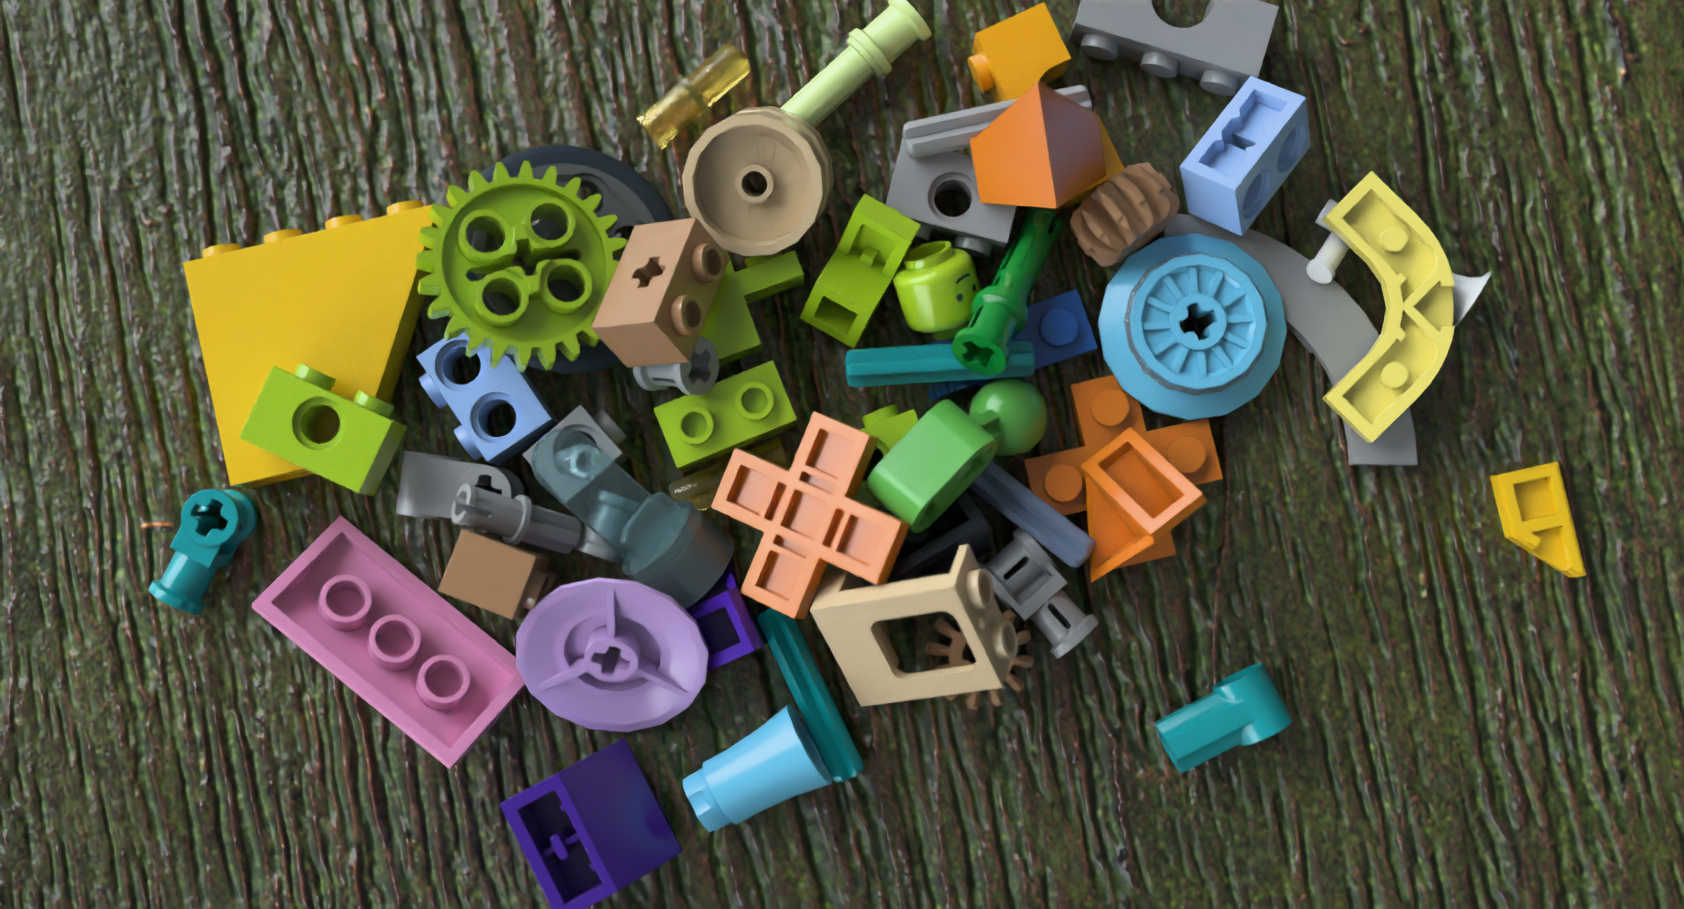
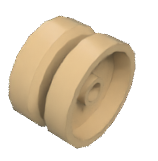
[682,106,834,256]

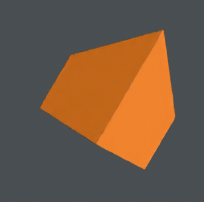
[969,81,1106,208]
[1081,427,1207,583]

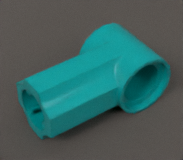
[1153,663,1293,773]

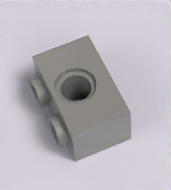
[885,139,1017,259]

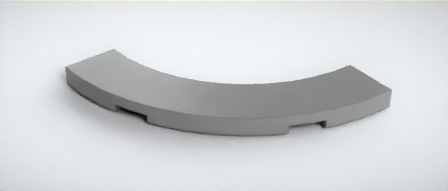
[1161,214,1418,466]

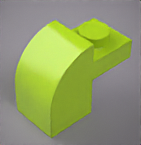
[800,194,921,348]
[699,249,805,368]

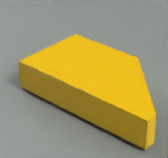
[1490,461,1586,578]

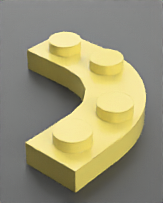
[1322,171,1455,443]

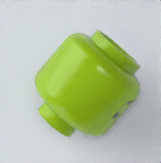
[893,240,981,340]

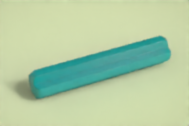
[845,339,1035,388]
[758,608,864,783]

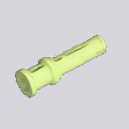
[781,0,932,128]

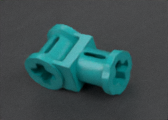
[148,489,258,615]

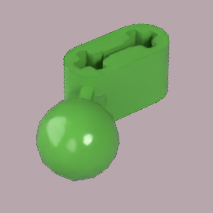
[866,378,1049,533]

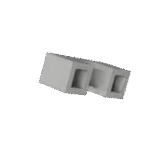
[1068,0,1279,96]

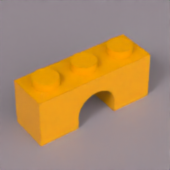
[967,2,1125,213]

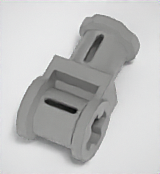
[978,526,1099,659]

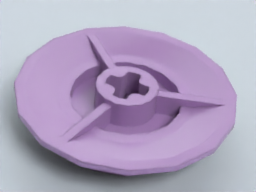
[516,578,709,732]

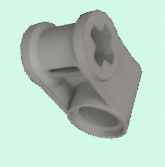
[395,451,525,521]

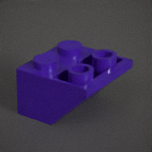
[499,737,683,909]

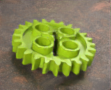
[415,161,627,372]

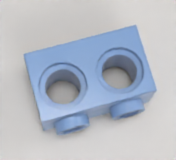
[1180,76,1311,236]
[416,333,559,466]

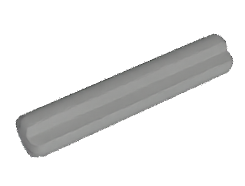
[903,85,1092,159]

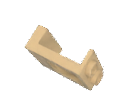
[810,544,1018,707]

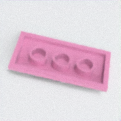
[252,515,526,770]

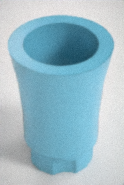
[683,704,832,832]

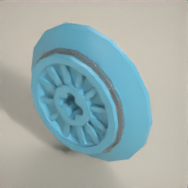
[1098,233,1287,421]

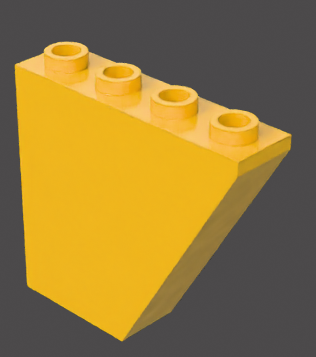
[183,200,439,489]

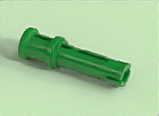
[951,207,1063,375]

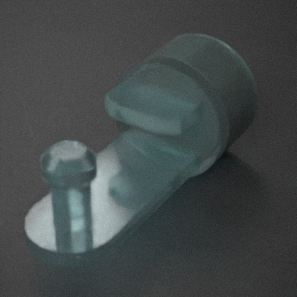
[531,429,734,609]

